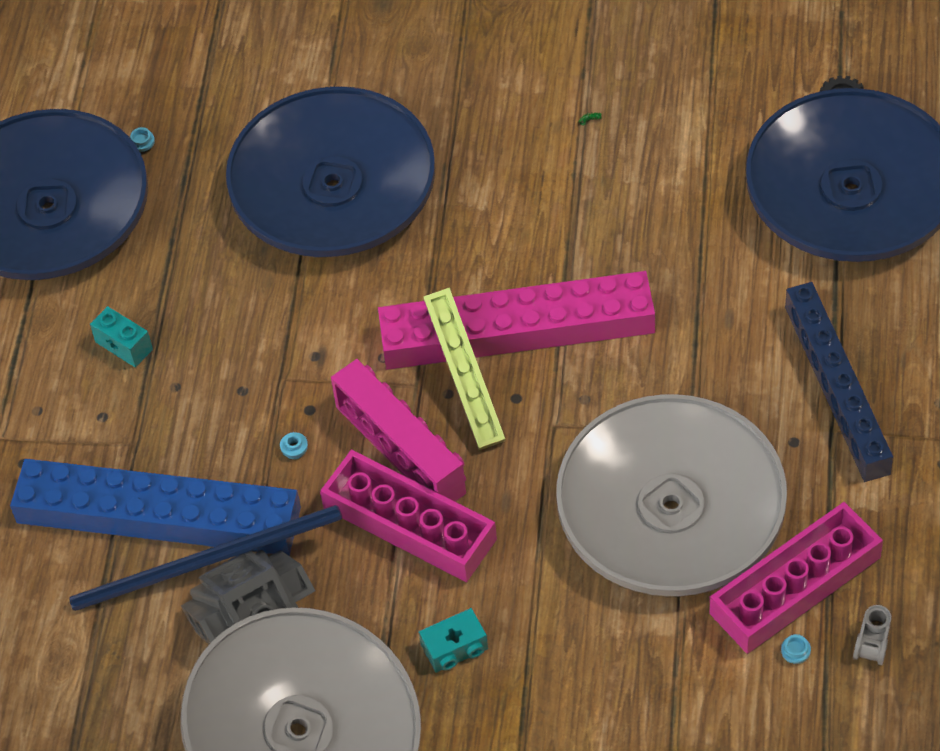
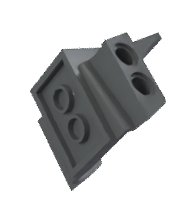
[181,550,315,644]

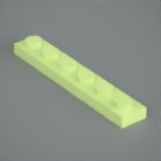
[423,288,505,450]

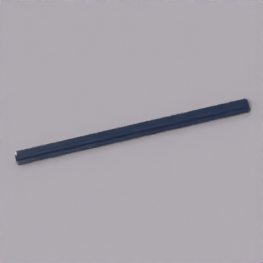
[69,505,342,611]

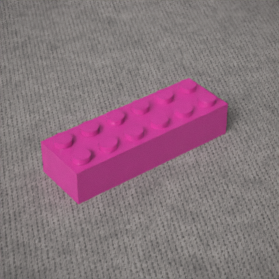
[331,359,466,502]
[320,449,497,583]
[709,502,883,654]

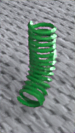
[579,112,602,125]

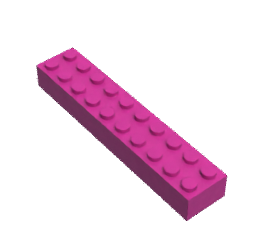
[378,271,655,370]

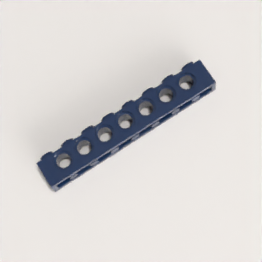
[785,282,893,482]

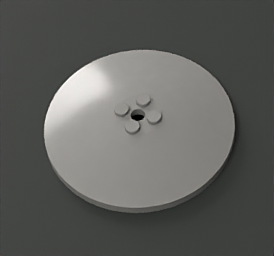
[557,394,787,596]
[180,608,421,751]

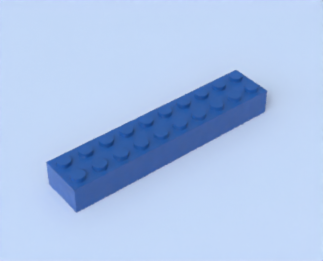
[10,459,301,556]

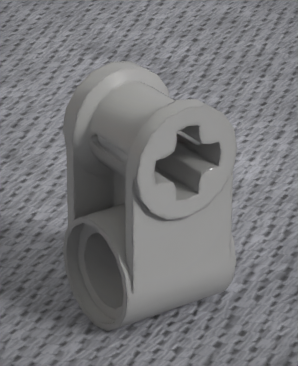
[853,605,891,665]

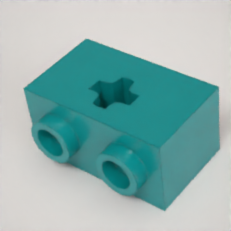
[90,306,153,368]
[419,608,488,673]

